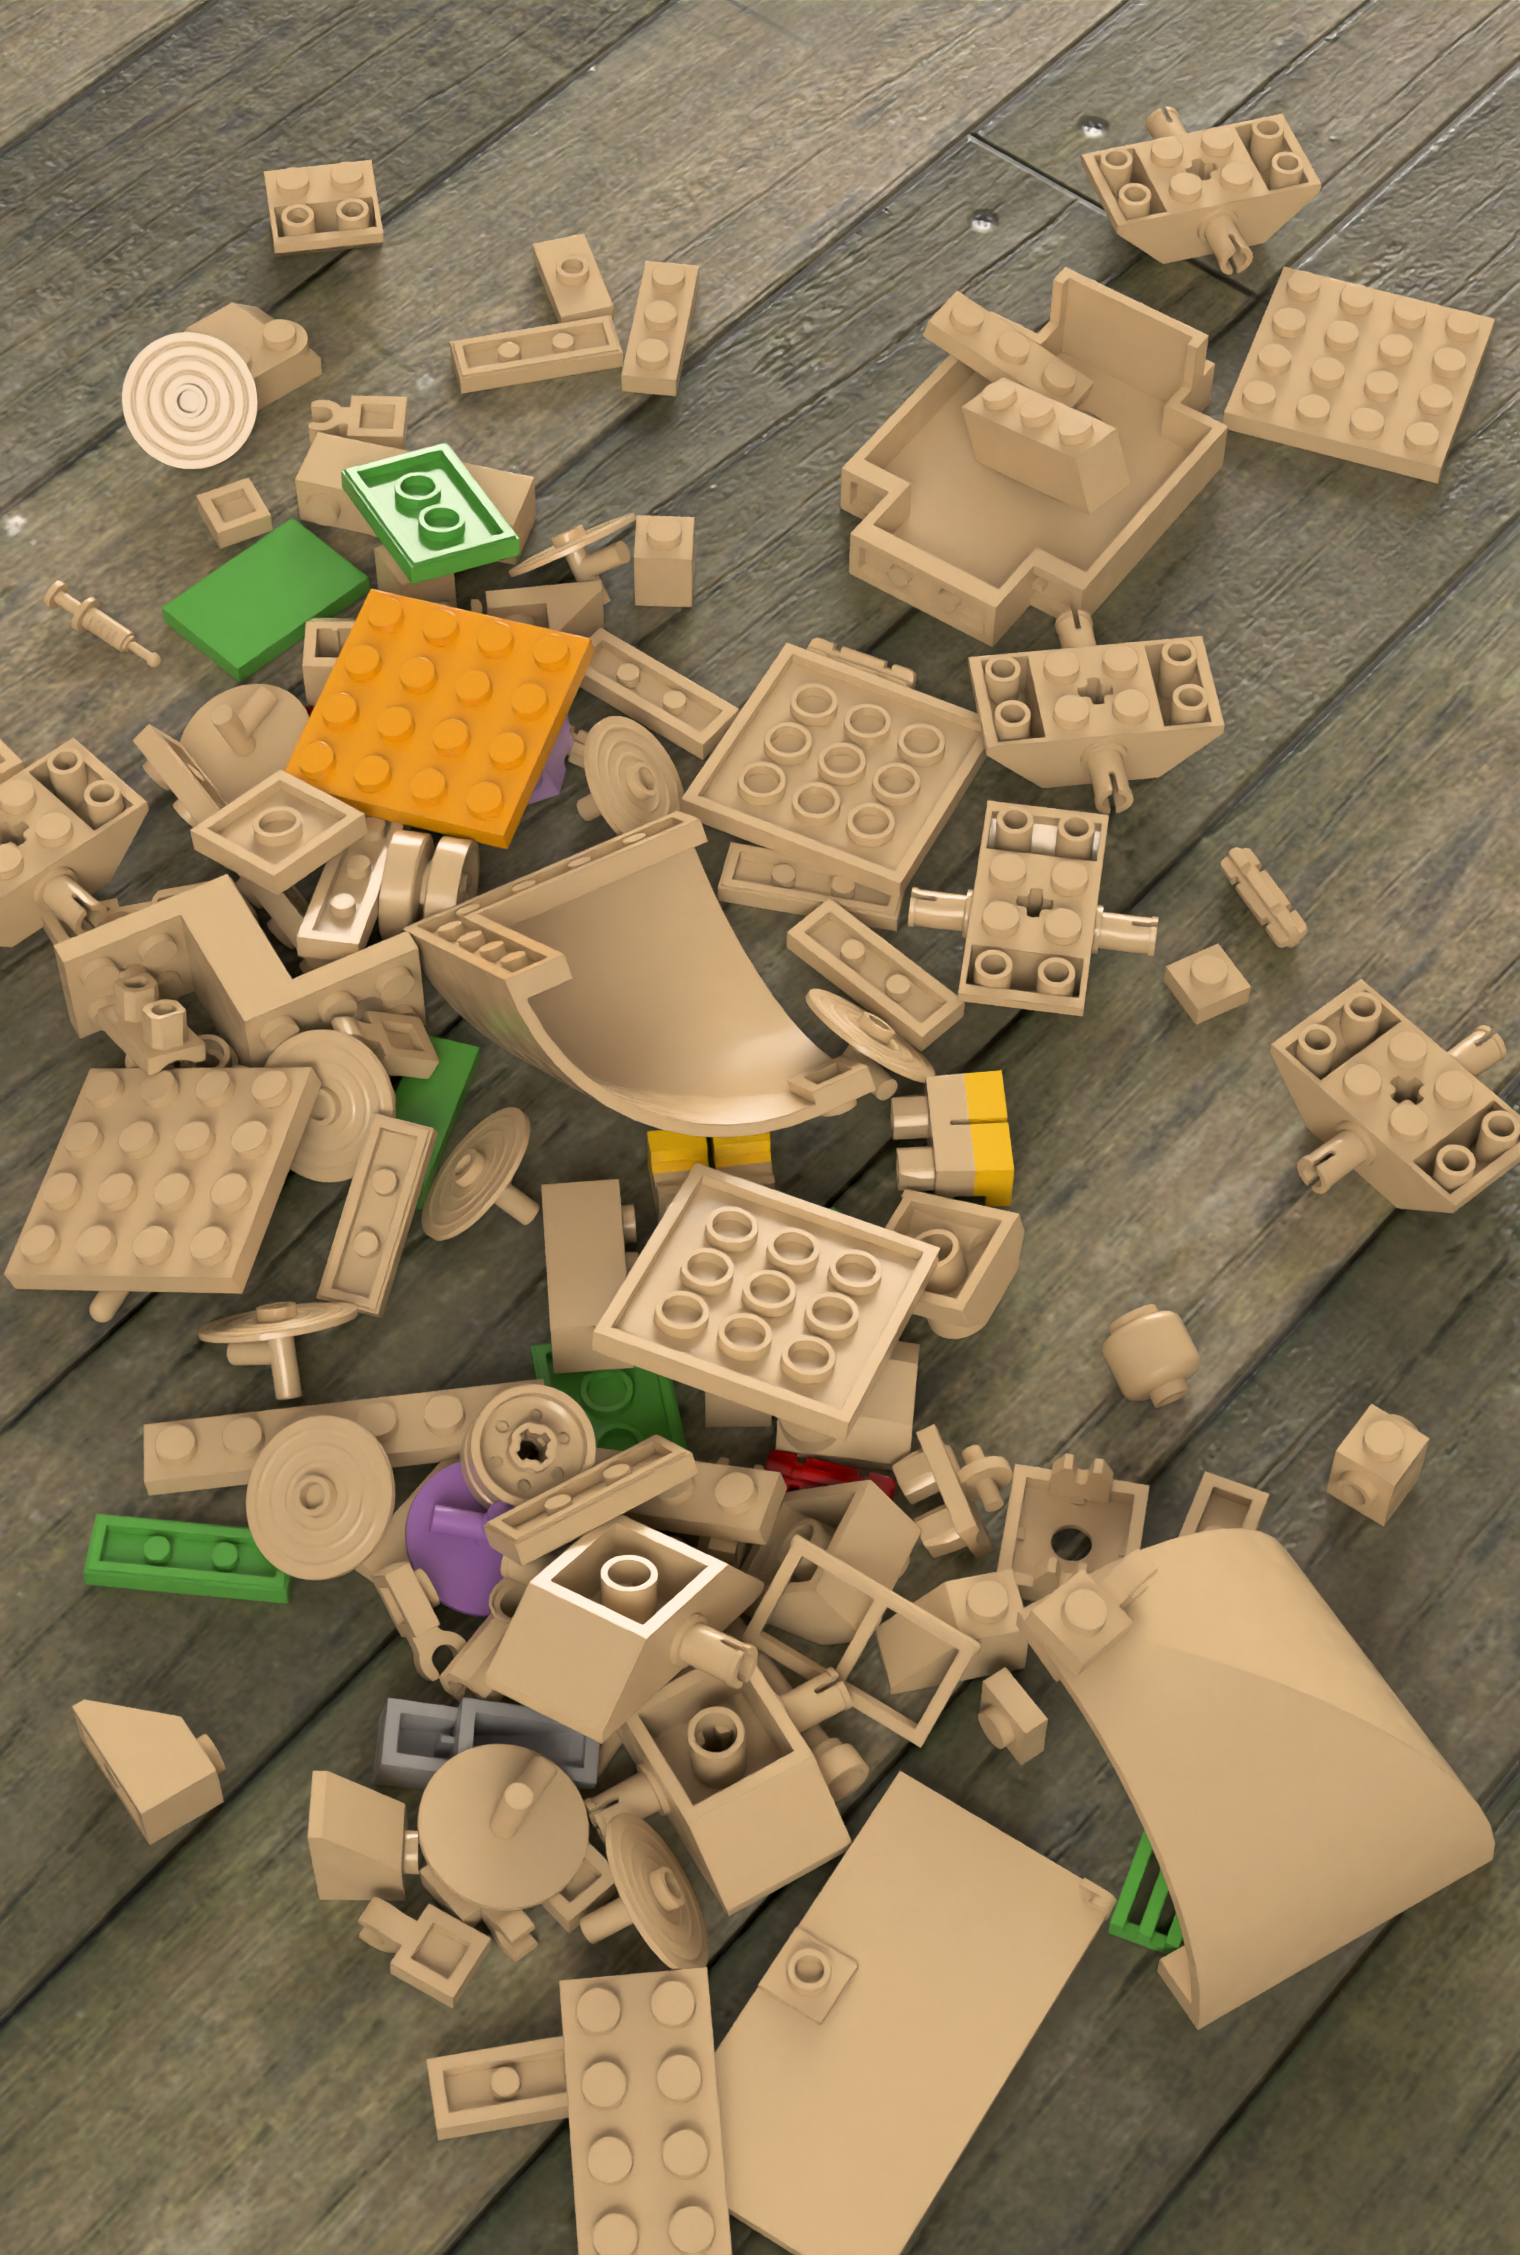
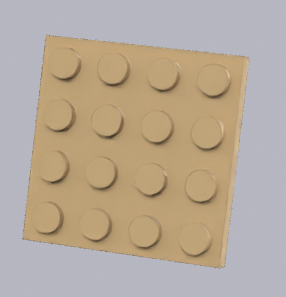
[1223,267,1495,484]
[681,643,988,899]
[4,1067,322,1294]
[591,1163,940,1442]

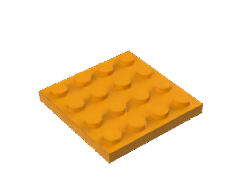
[284,589,595,849]

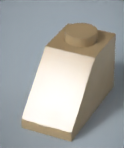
[874,1569,1028,1695]
[72,1699,226,1845]
[307,1771,422,1901]

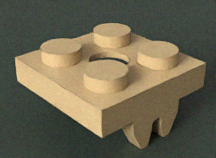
[997,1453,1150,1601]

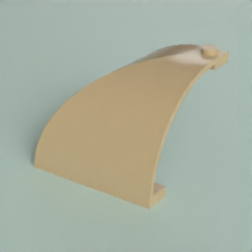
[402,811,876,1137]
[1016,1528,1495,2030]

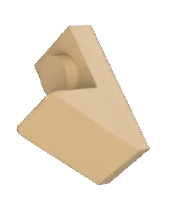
[485,580,604,638]

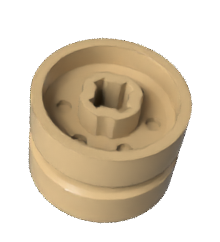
[378,829,480,940]
[460,1384,596,1510]

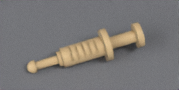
[44,580,161,667]

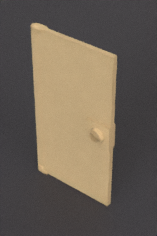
[715,1771,1118,2255]

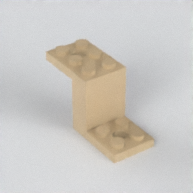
[53,874,426,1068]

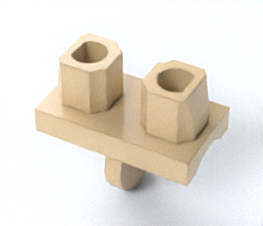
[98,973,206,1076]
[892,1424,1013,1559]

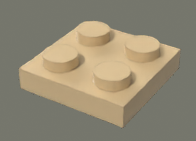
[190,769,368,895]

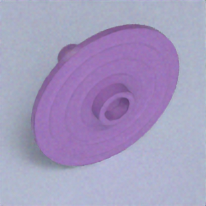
[405,1462,513,1618]

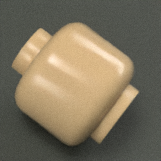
[1102,1304,1201,1408]

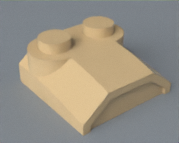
[184,303,323,410]
[885,1189,1025,1339]
[775,1341,920,1471]

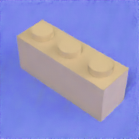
[962,377,1131,515]
[541,1179,639,1374]

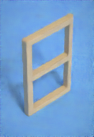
[741,1535,981,1748]

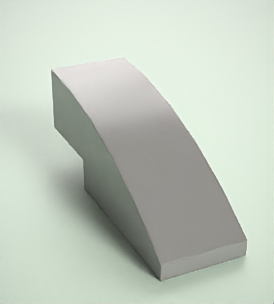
[372,1697,600,1790]

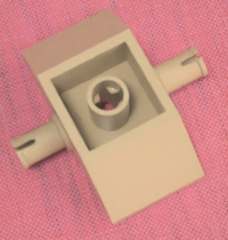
[1081,107,1321,275]
[968,610,1225,814]
[0,738,149,948]
[908,801,1159,1016]
[1270,979,1520,1213]
[485,1514,764,1744]
[583,1630,853,1917]

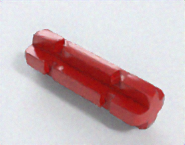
[764,1450,896,1501]

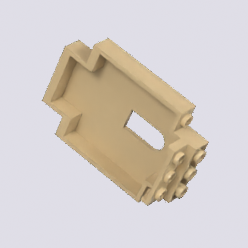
[840,267,1228,647]

